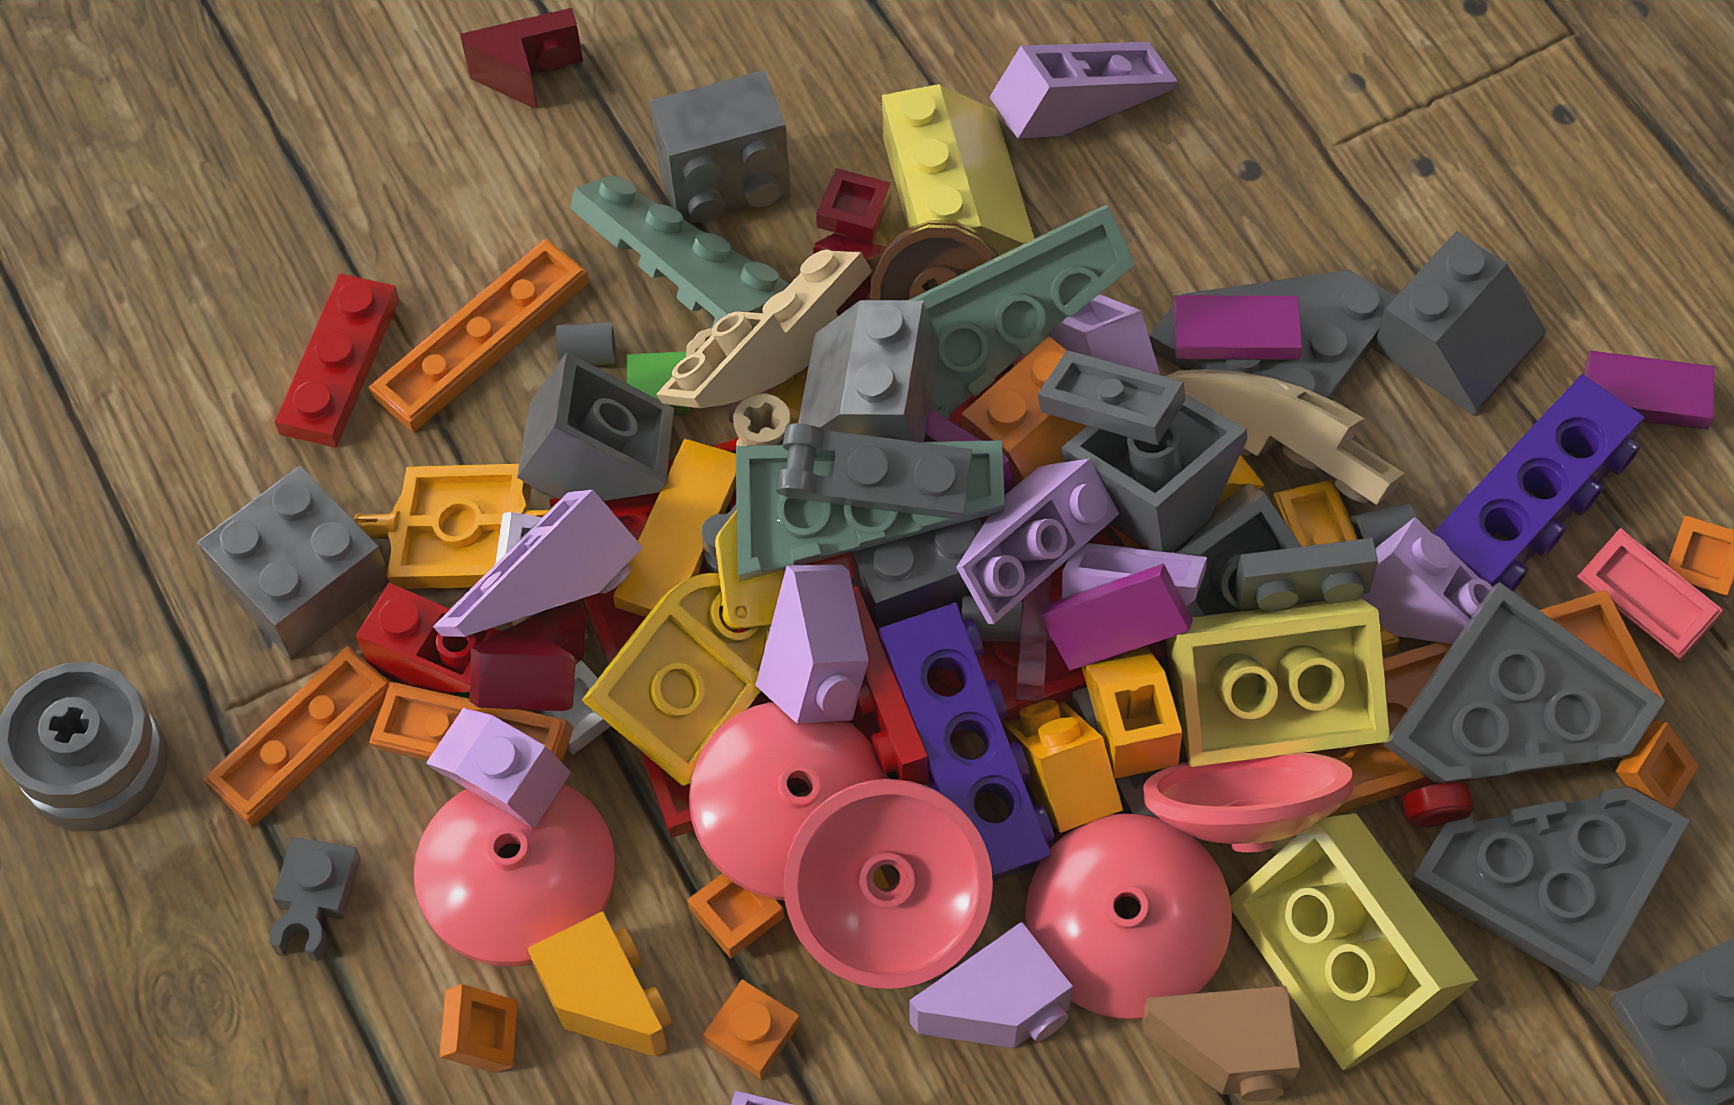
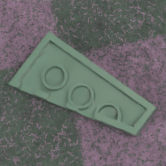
[570,175,790,328]
[910,205,1135,419]
[736,440,1005,582]

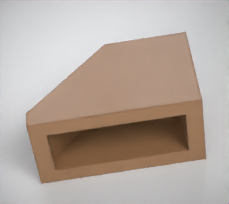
[1141,986,1300,1102]

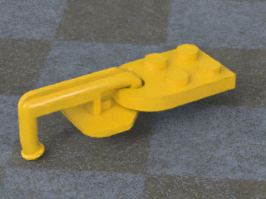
[581,509,785,786]

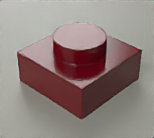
[816,168,892,243]

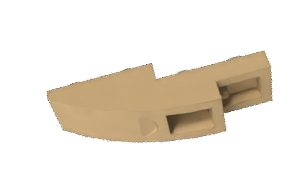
[656,250,872,408]
[1164,369,1405,505]

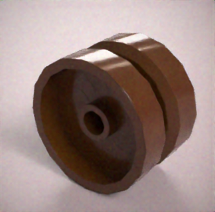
[871,220,999,300]

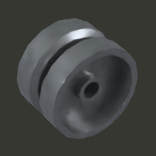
[0,662,168,831]

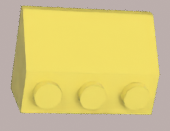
[882,84,1034,256]
[1166,597,1389,767]
[1230,813,1478,1070]

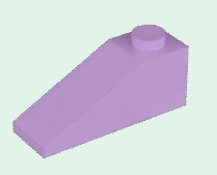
[990,42,1178,139]
[433,490,643,636]

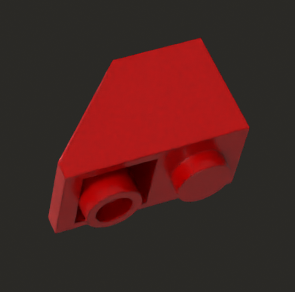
[356,583,502,693]

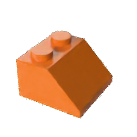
[961,336,1088,491]

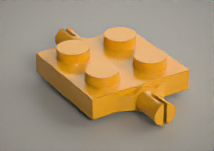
[354,464,550,589]

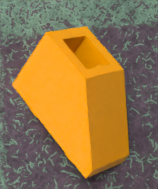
[1082,645,1182,779]
[1002,700,1123,833]
[527,911,672,1057]

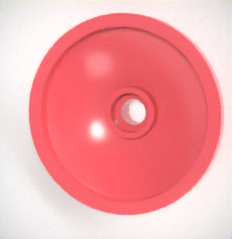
[689,702,888,901]
[1143,752,1353,852]
[784,779,993,989]
[414,783,616,967]
[1025,814,1232,1020]

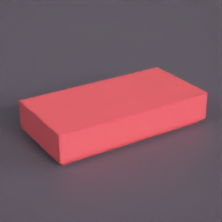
[1577,528,1724,662]

